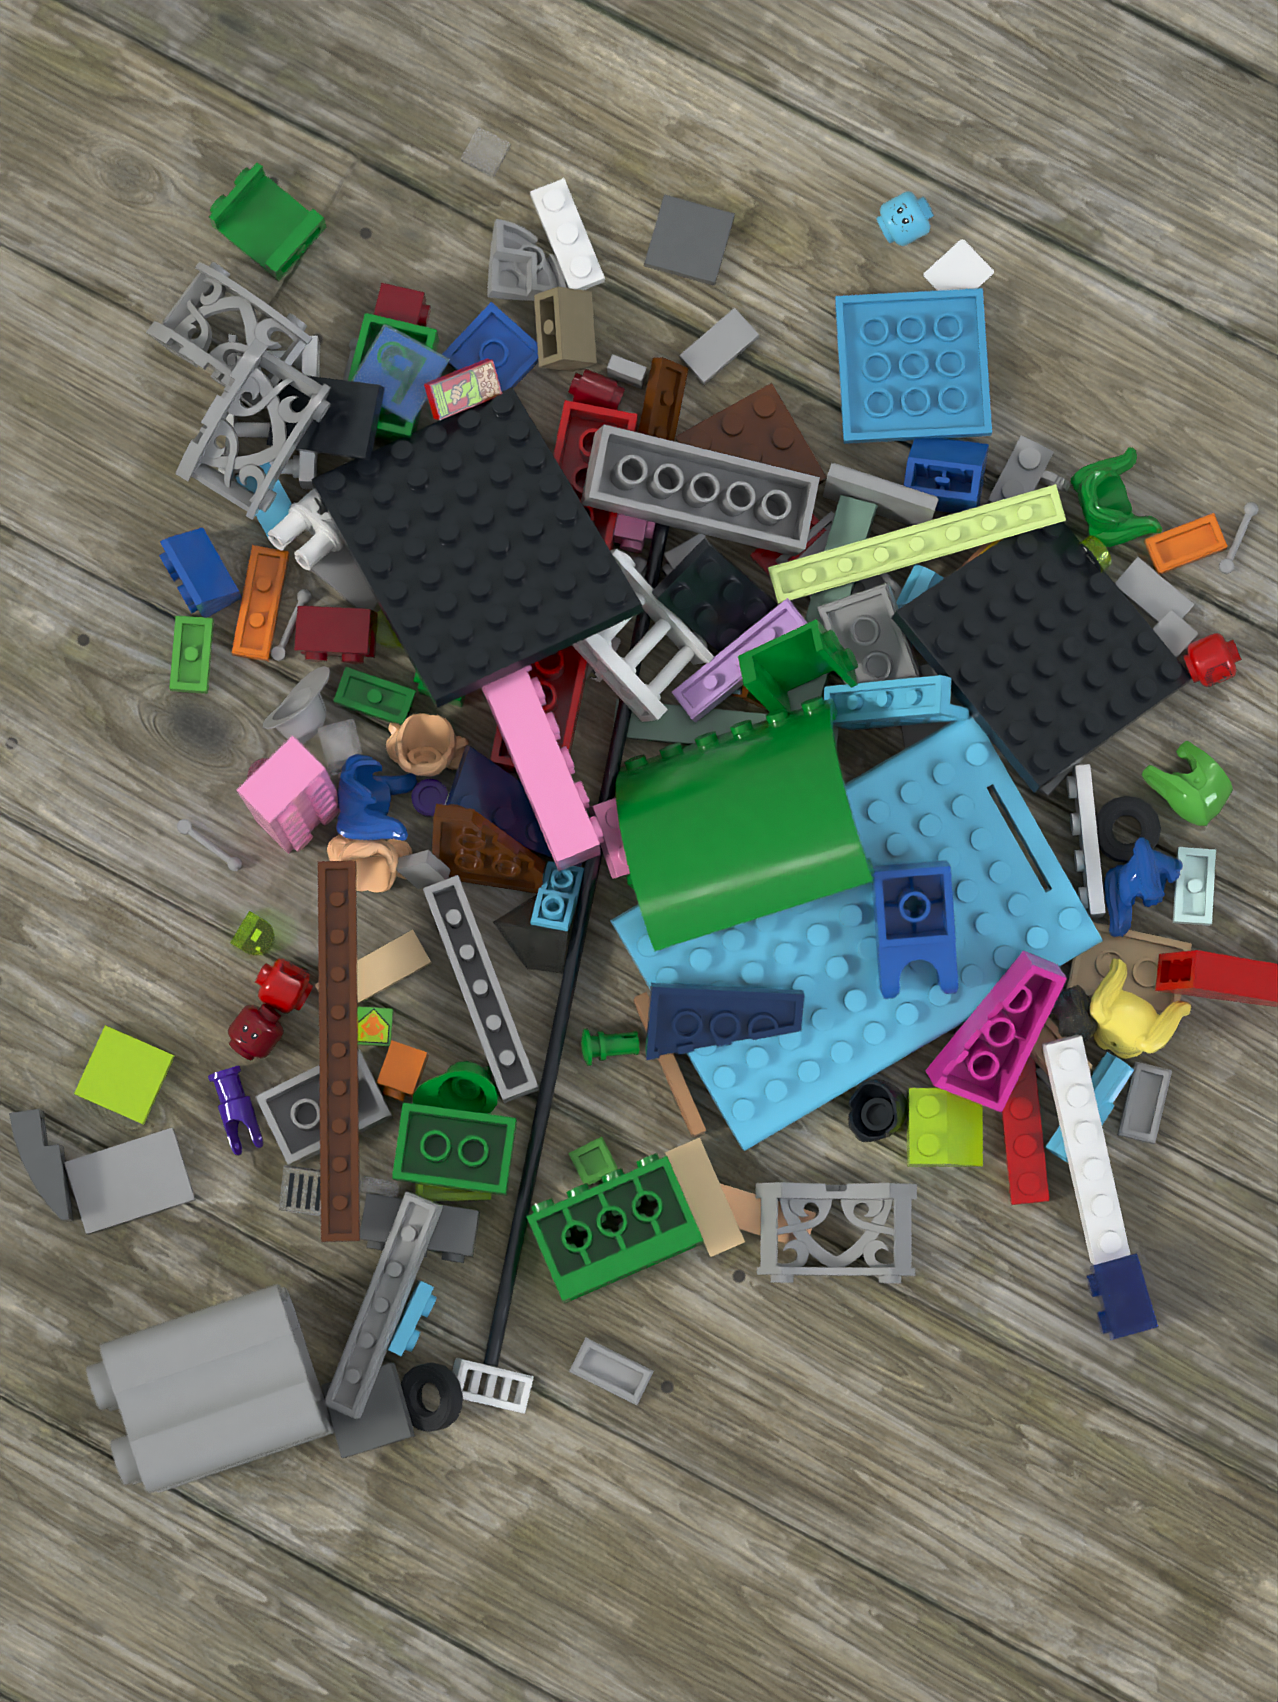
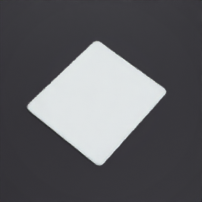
[923,239,994,291]

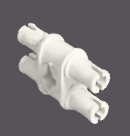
[268,462,348,571]

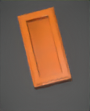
[1144,513,1228,575]

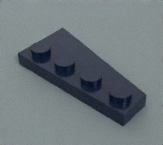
[445,746,582,867]
[645,983,804,1060]

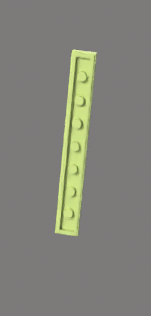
[768,484,1066,604]

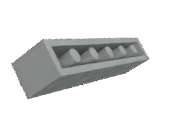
[423,875,539,1103]

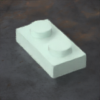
[1173,847,1216,926]

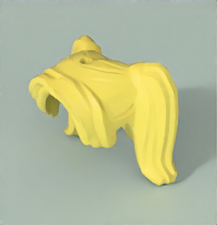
[1090,958,1191,1059]

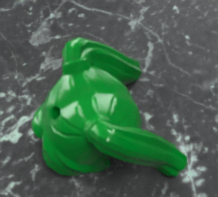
[1070,447,1162,547]

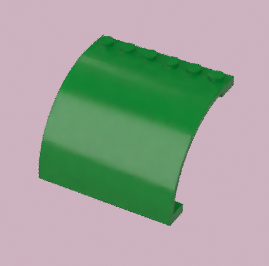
[616,696,875,951]

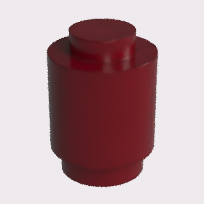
[568,368,625,410]

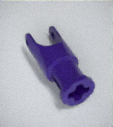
[208,1066,263,1156]

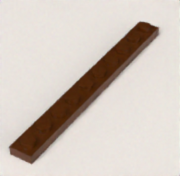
[318,861,360,1242]

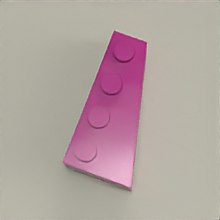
[925,951,1067,1112]

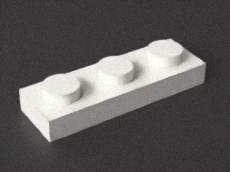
[530,179,605,290]

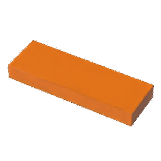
[232,545,290,662]

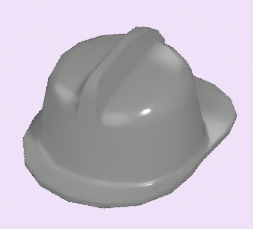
[263,666,331,745]

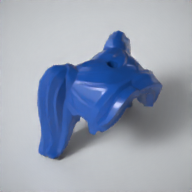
[336,754,417,841]
[1104,837,1183,937]

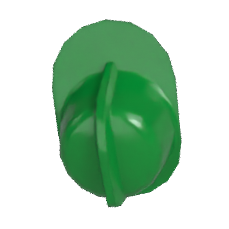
[412,1061,498,1114]

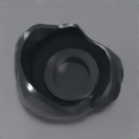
[848,1079,908,1142]

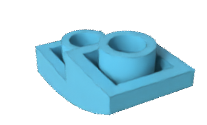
[531,861,584,932]

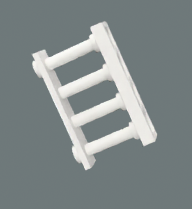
[218,335,320,489]
[572,549,714,722]

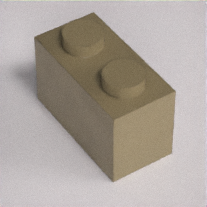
[534,287,597,372]

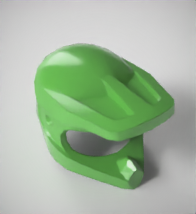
[1141,741,1233,826]

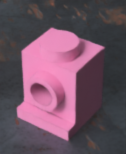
[614,514,655,553]

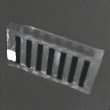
[279,1165,321,1216]

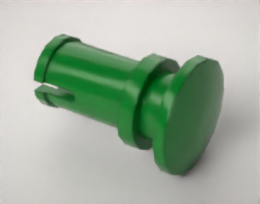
[581,1028,639,1066]

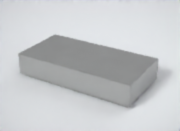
[679,308,759,385]
[1115,557,1195,624]
[1117,1061,1172,1144]
[569,1338,654,1405]

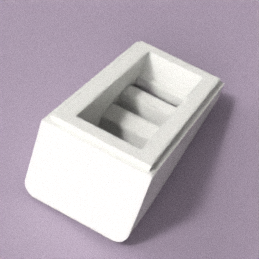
[452,1358,534,1414]

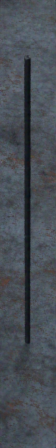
[483,523,670,1367]

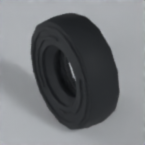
[1096,796,1161,863]
[401,1362,463,1432]

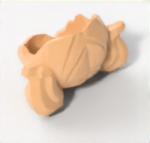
[386,713,469,777]
[327,834,412,893]

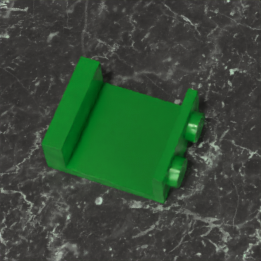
[209,162,327,282]
[738,619,858,712]

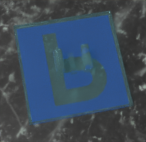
[351,323,449,423]

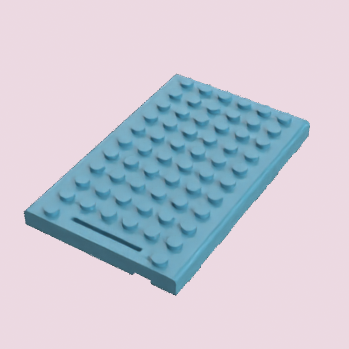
[610,714,1103,1151]

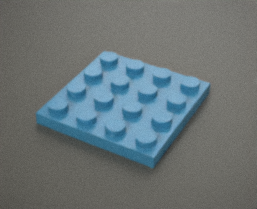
[835,288,992,444]

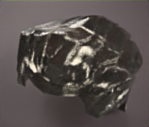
[1048,985,1098,1043]

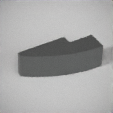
[9,1109,74,1222]

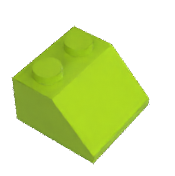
[907,1088,983,1167]

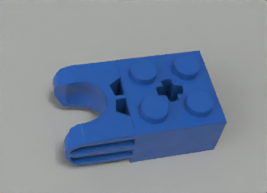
[872,860,958,999]

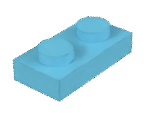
[387,1280,437,1357]

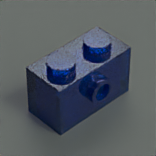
[1086,1253,1158,1340]

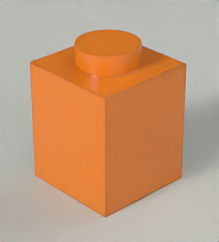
[376,1040,429,1101]

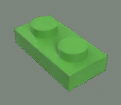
[169,616,214,694]

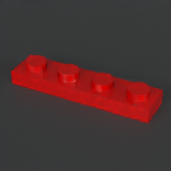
[1001,1055,1050,1205]

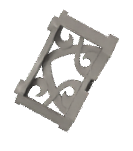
[146,262,312,407]
[175,339,331,520]
[756,1182,917,1283]

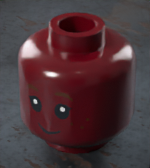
[228,1003,284,1061]

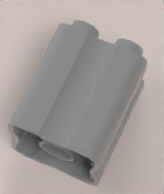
[86,1284,334,1493]

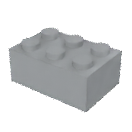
[255,1047,393,1168]

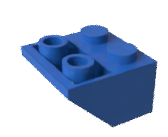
[904,438,989,513]
[159,527,242,618]

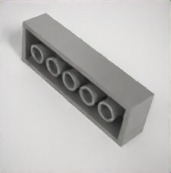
[581,424,820,556]

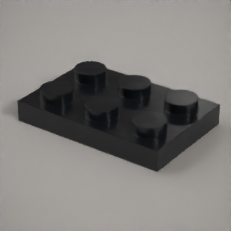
[652,539,778,652]

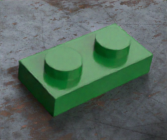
[333,667,417,726]

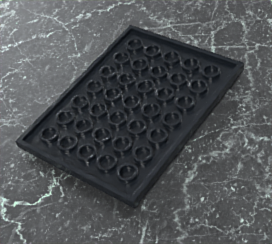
[311,387,643,708]

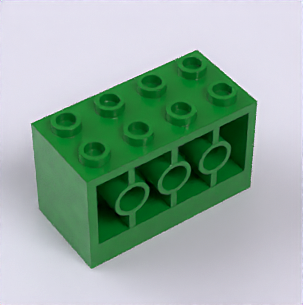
[526,1153,704,1304]

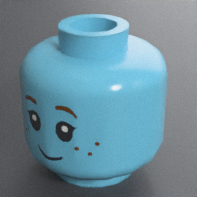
[876,191,934,246]

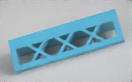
[824,675,969,730]

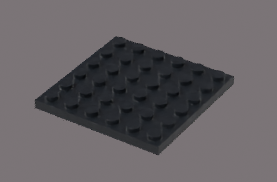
[891,521,1192,793]

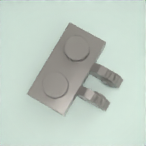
[987,435,1071,504]

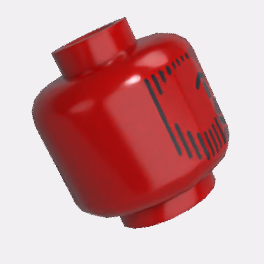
[1183,633,1242,687]
[255,958,313,1014]

